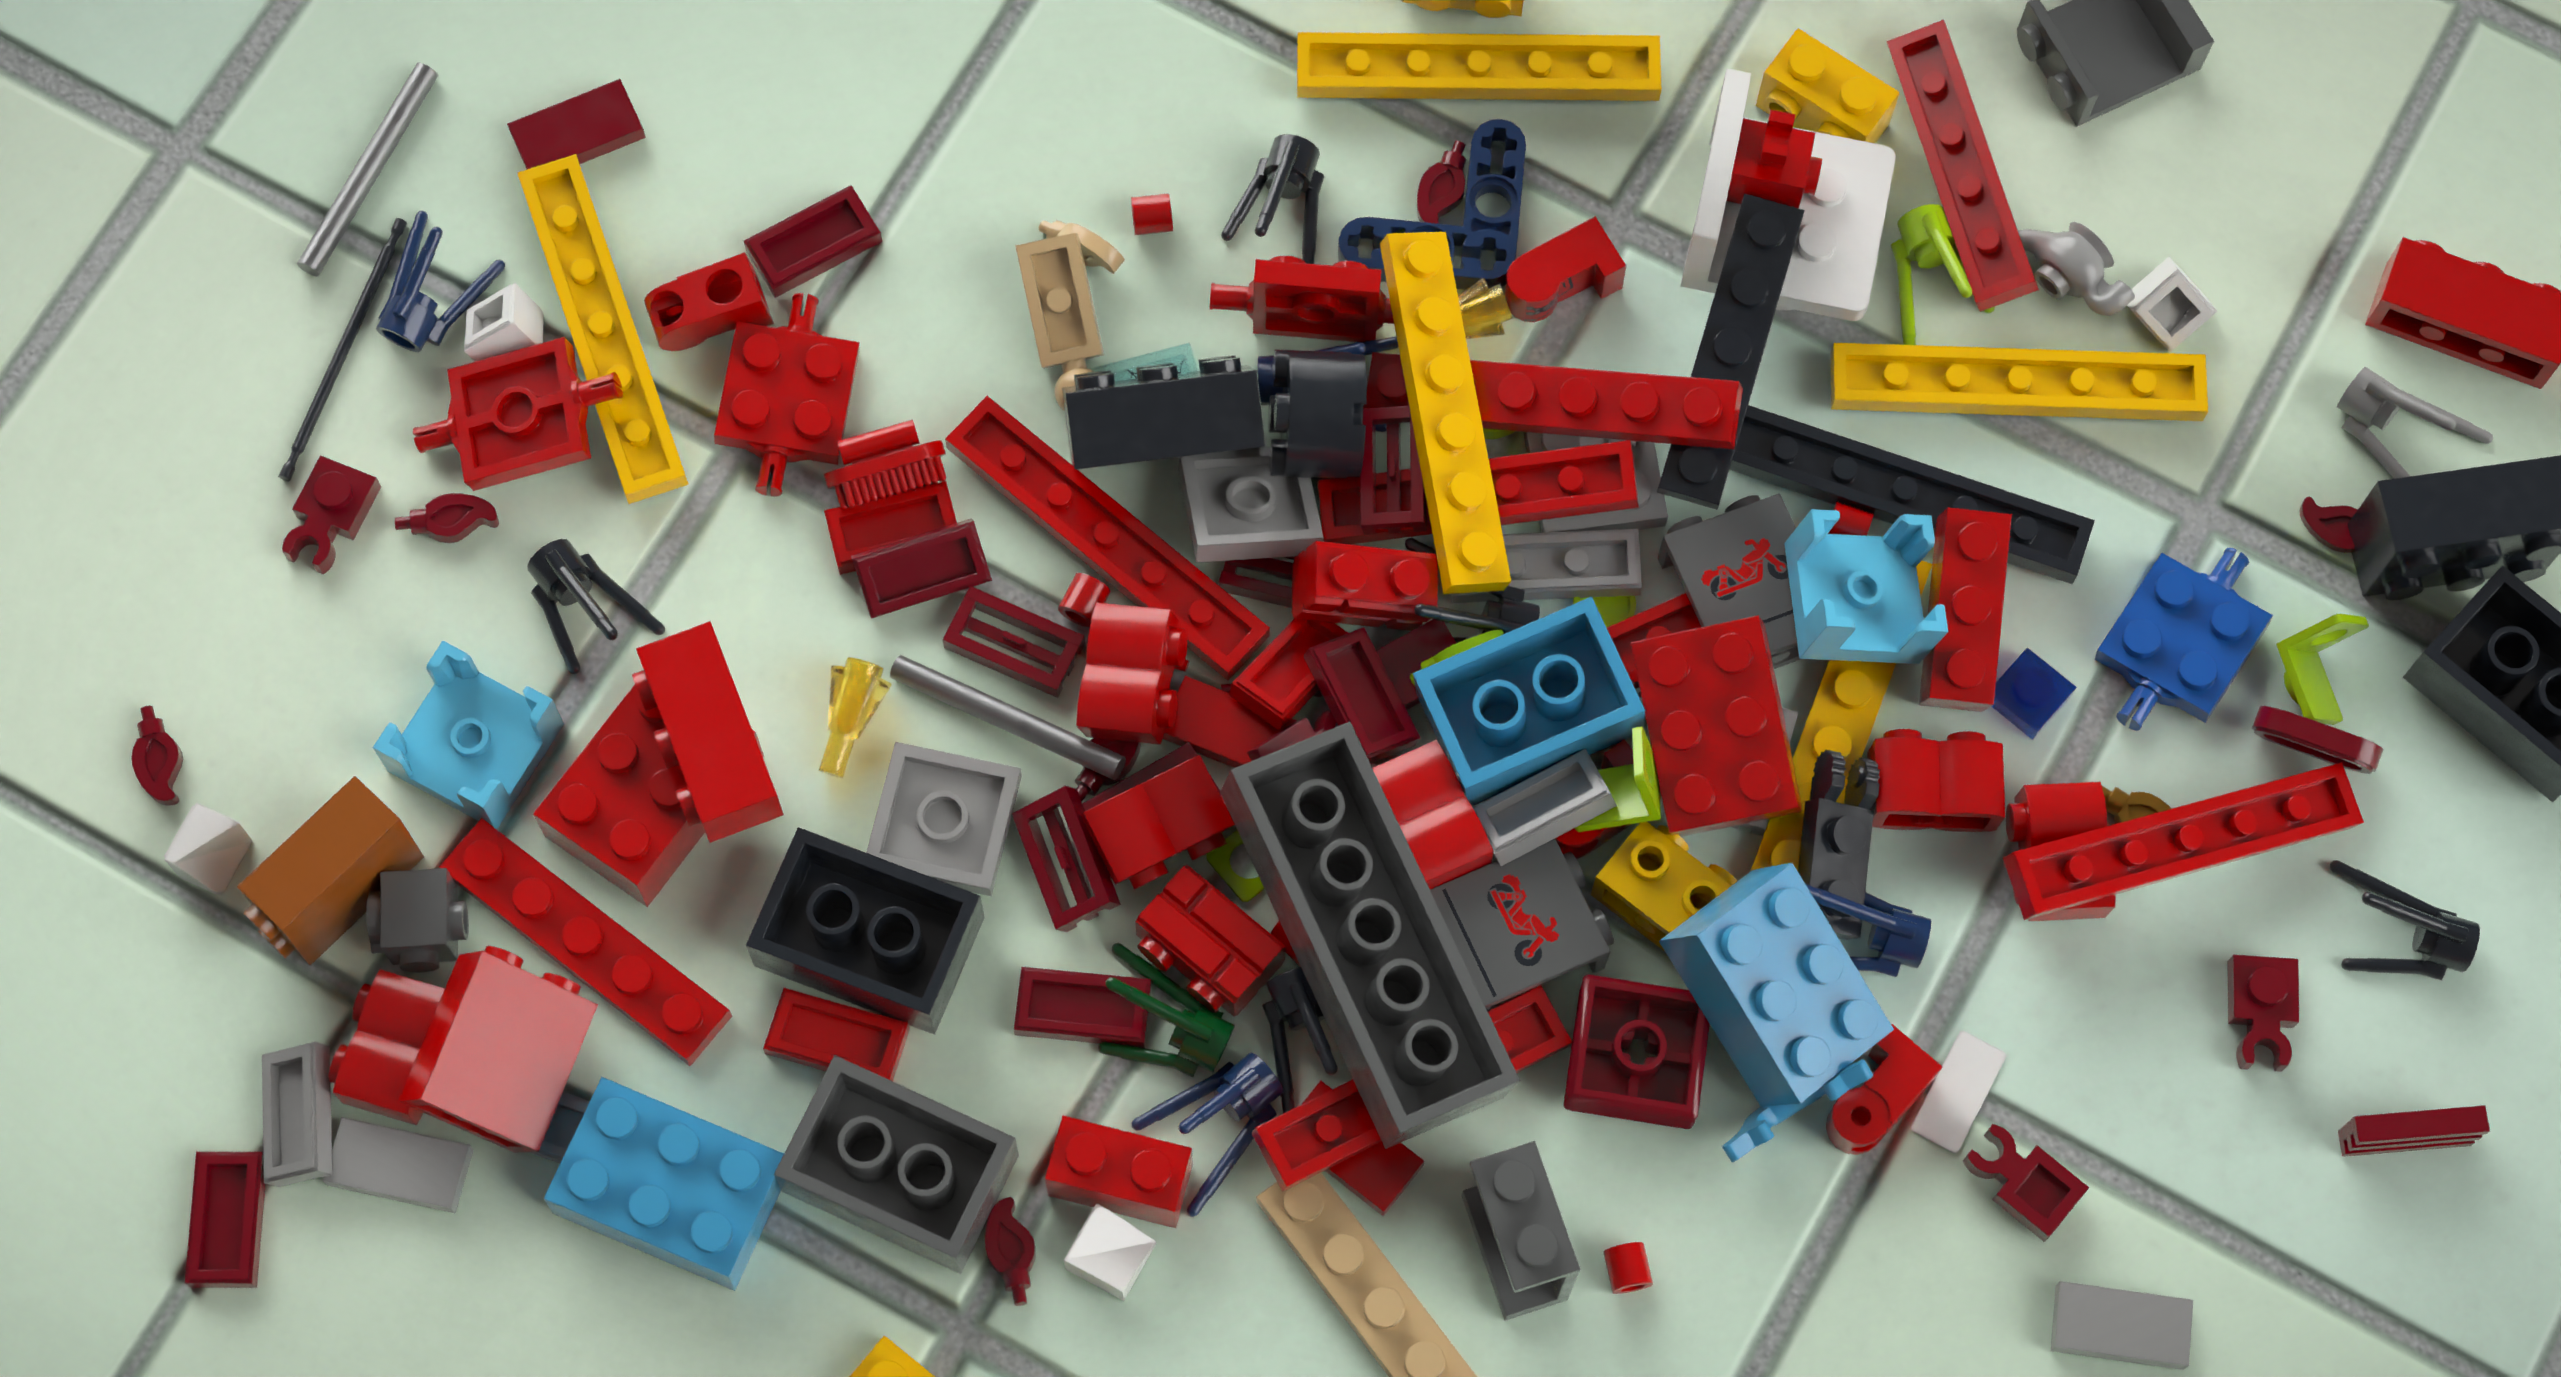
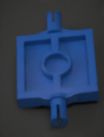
[2095,548,2273,731]

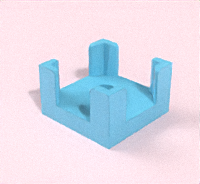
[1784,509,1948,664]
[373,641,564,829]

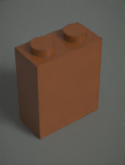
[237,776,424,966]

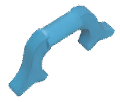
[1722,1059,1874,1162]

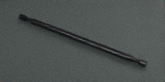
[278,218,407,481]

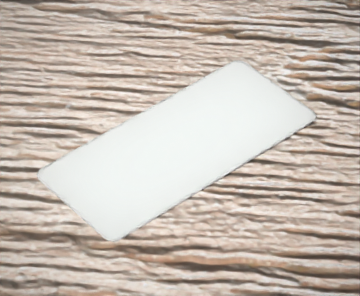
[1911,1031,2006,1153]

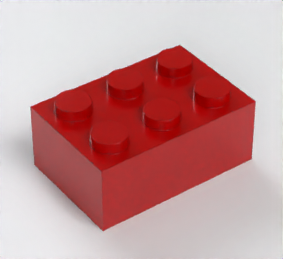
[1631,615,1803,837]
[533,684,764,907]

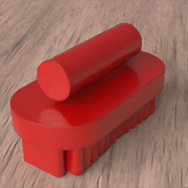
[824,419,946,510]

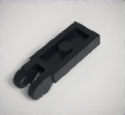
[1798,749,1880,940]

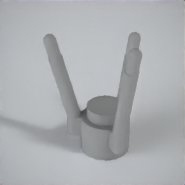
[2337,367,2493,479]

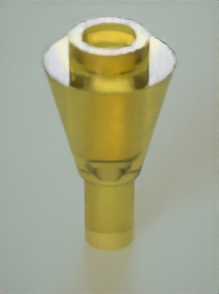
[1458,277,1513,339]
[818,657,892,778]

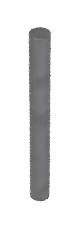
[297,63,438,276]
[890,655,1126,780]

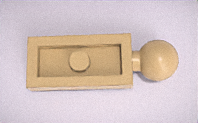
[1015,232,1104,411]

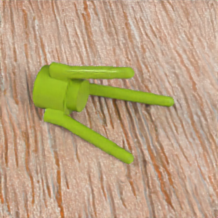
[1890,204,1995,345]

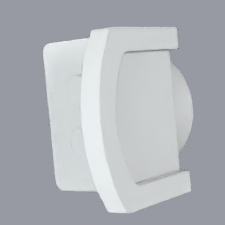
[1680,69,1896,321]

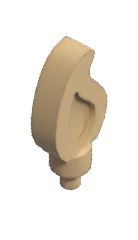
[1039,220,1125,274]

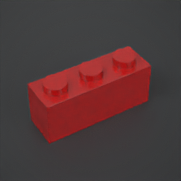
[2365,237,2561,389]
[1919,507,2012,712]
[632,621,784,843]

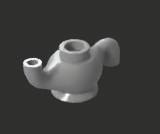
[2018,222,2135,316]

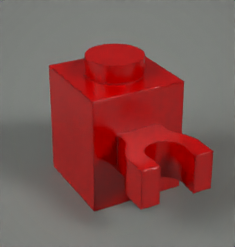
[1726,110,1822,209]

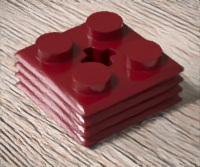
[1563,974,1710,1129]

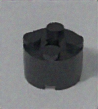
[1268,349,1367,479]

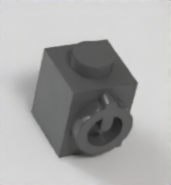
[366,868,469,972]

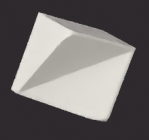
[2127,257,2217,352]
[464,283,544,362]
[164,803,253,895]
[1064,1204,1156,1301]

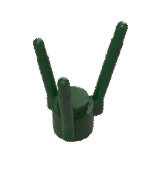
[1098,943,1235,1077]

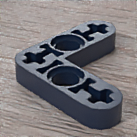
[1338,119,1526,292]

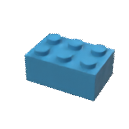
[1413,596,1645,806]
[1659,863,1894,1107]
[544,1077,784,1291]

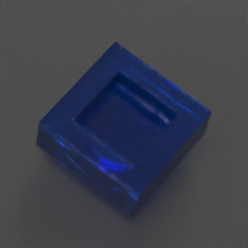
[1991,647,2077,740]

